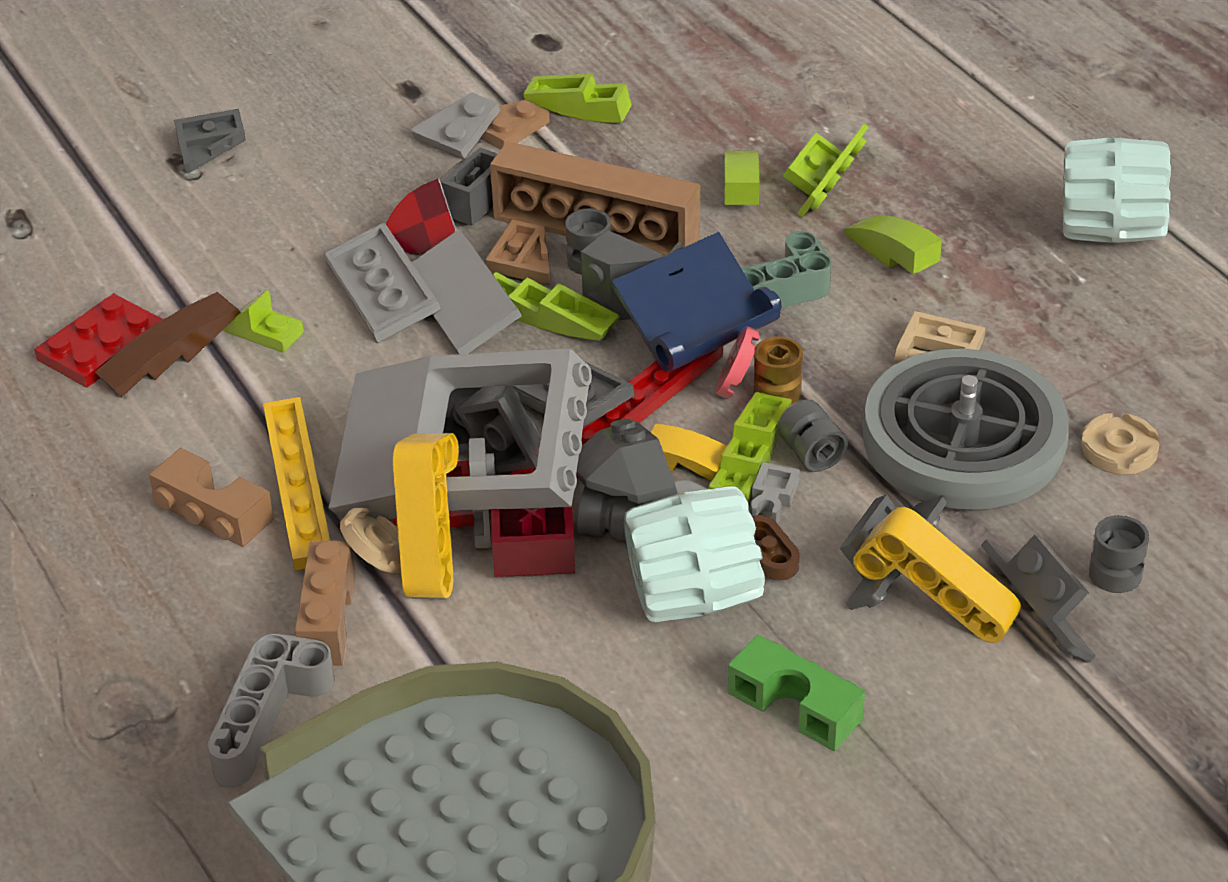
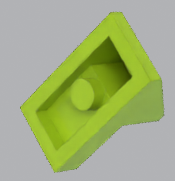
[224,289,304,353]

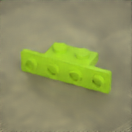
[783,123,869,218]

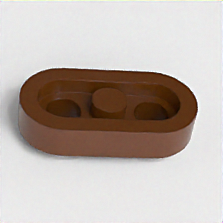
[752,515,800,580]

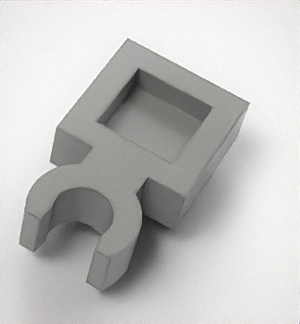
[751,462,800,523]

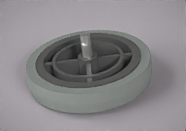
[862,349,1068,509]

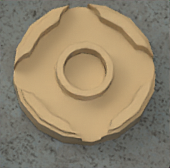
[1081,413,1160,475]
[340,508,401,574]

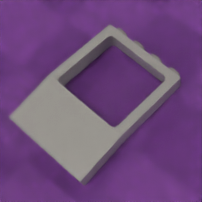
[329,348,592,519]

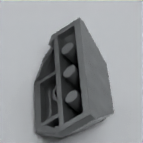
[576,419,677,504]

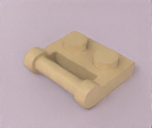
[894,311,985,363]

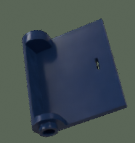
[610,231,782,372]

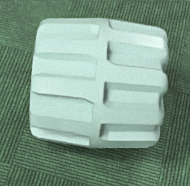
[1063,138,1171,243]
[624,486,765,622]

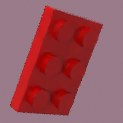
[34,293,164,388]

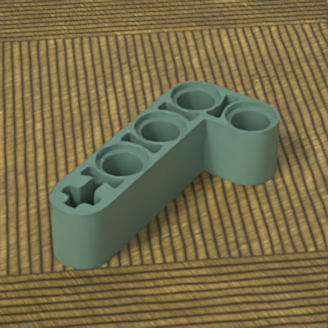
[741,231,832,308]

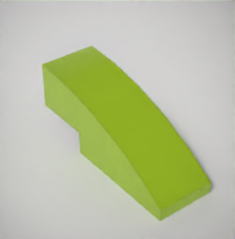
[523,73,632,123]
[724,150,759,205]
[844,215,942,275]

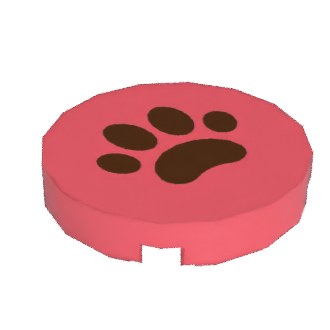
[715,326,760,399]

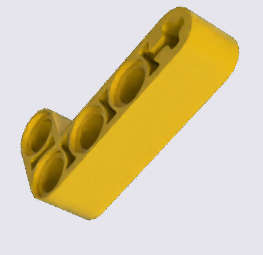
[393,433,459,598]
[853,507,1021,643]

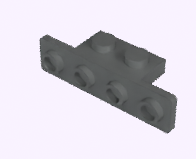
[839,495,947,610]
[981,534,1096,662]

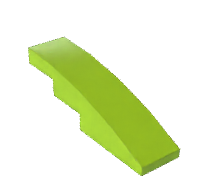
[493,272,620,341]
[708,392,792,502]

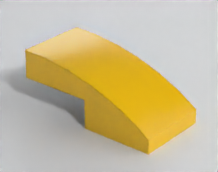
[651,424,727,482]

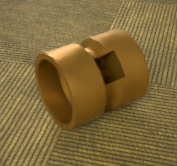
[754,336,803,405]

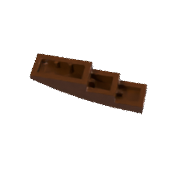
[95,292,241,398]

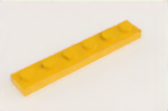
[263,397,330,571]

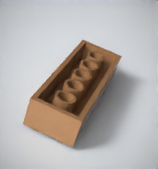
[490,141,700,256]

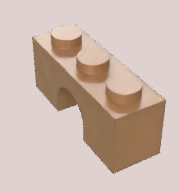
[149,448,274,547]
[295,541,355,666]

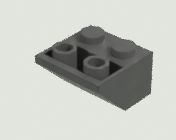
[439,147,497,226]

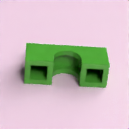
[728,634,865,751]

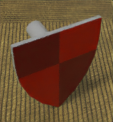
[386,178,457,254]

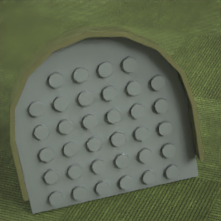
[228,661,656,882]

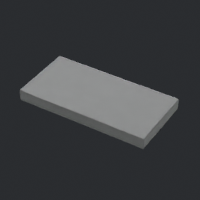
[323,223,441,343]
[412,229,522,354]

